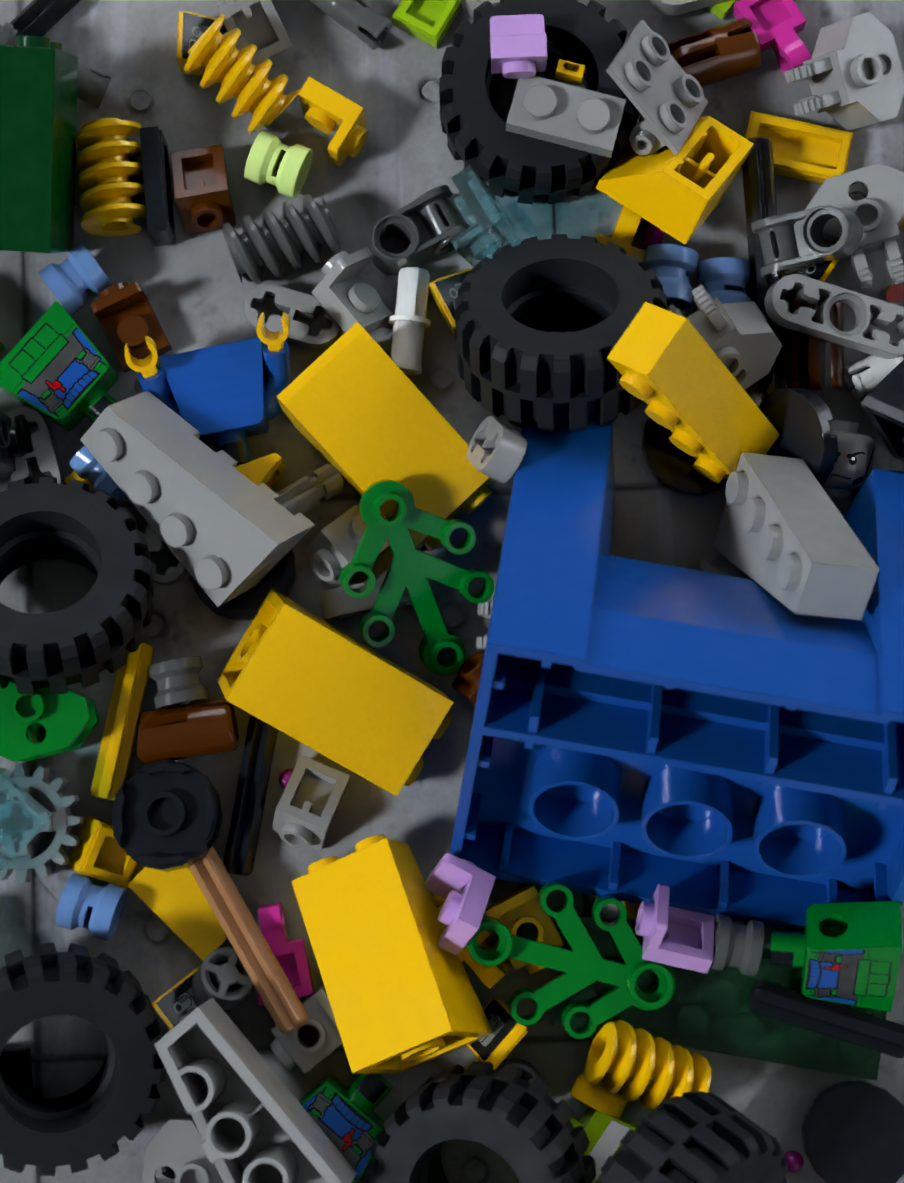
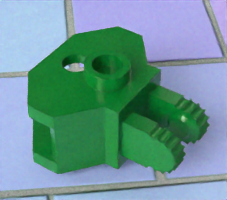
[0,682,100,763]

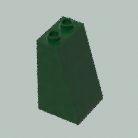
[0,36,78,253]

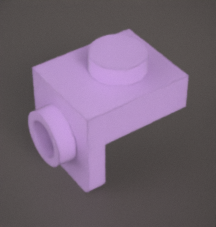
[490,14,547,79]
[635,884,714,974]

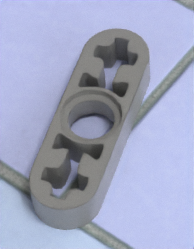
[764,274,904,359]

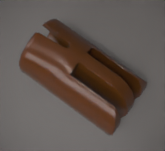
[667,18,762,87]
[790,295,844,390]
[137,698,239,764]

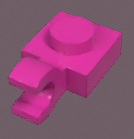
[732,0,812,76]
[256,901,315,1005]

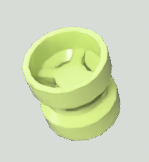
[244,130,313,199]

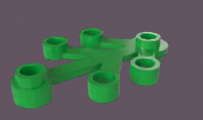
[339,479,494,676]
[466,881,677,1040]

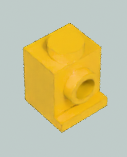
[485,885,564,974]

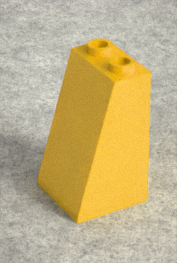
[276,322,493,551]
[216,588,454,797]
[291,835,492,1074]

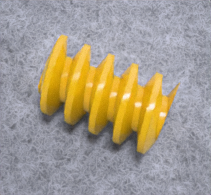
[184,13,301,134]
[75,118,146,237]
[584,1020,712,1110]

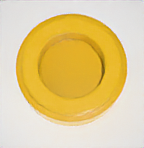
[570,1074,628,1118]

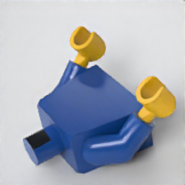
[124,312,292,466]

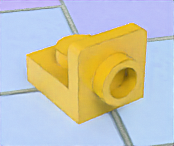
[298,77,369,167]

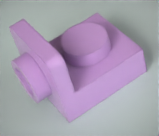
[424,853,496,956]

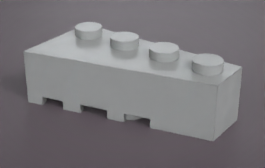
[80,390,315,607]
[712,452,880,620]
[154,997,357,1183]

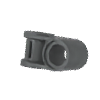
[371,185,474,276]
[751,205,863,278]

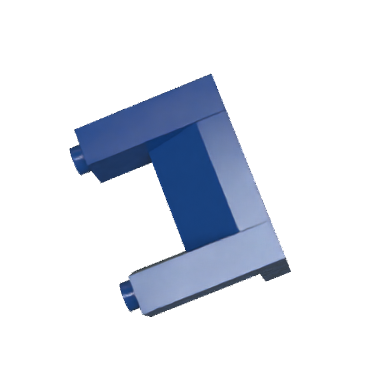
[450,423,904,932]

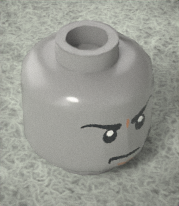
[822,420,875,498]

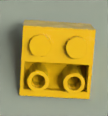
[596,116,754,245]

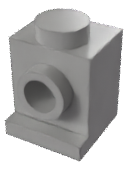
[270,985,343,1074]

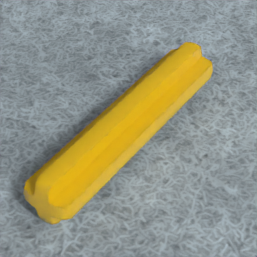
[91,643,154,800]

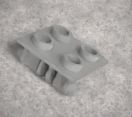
[606,19,709,155]

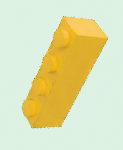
[607,302,780,483]

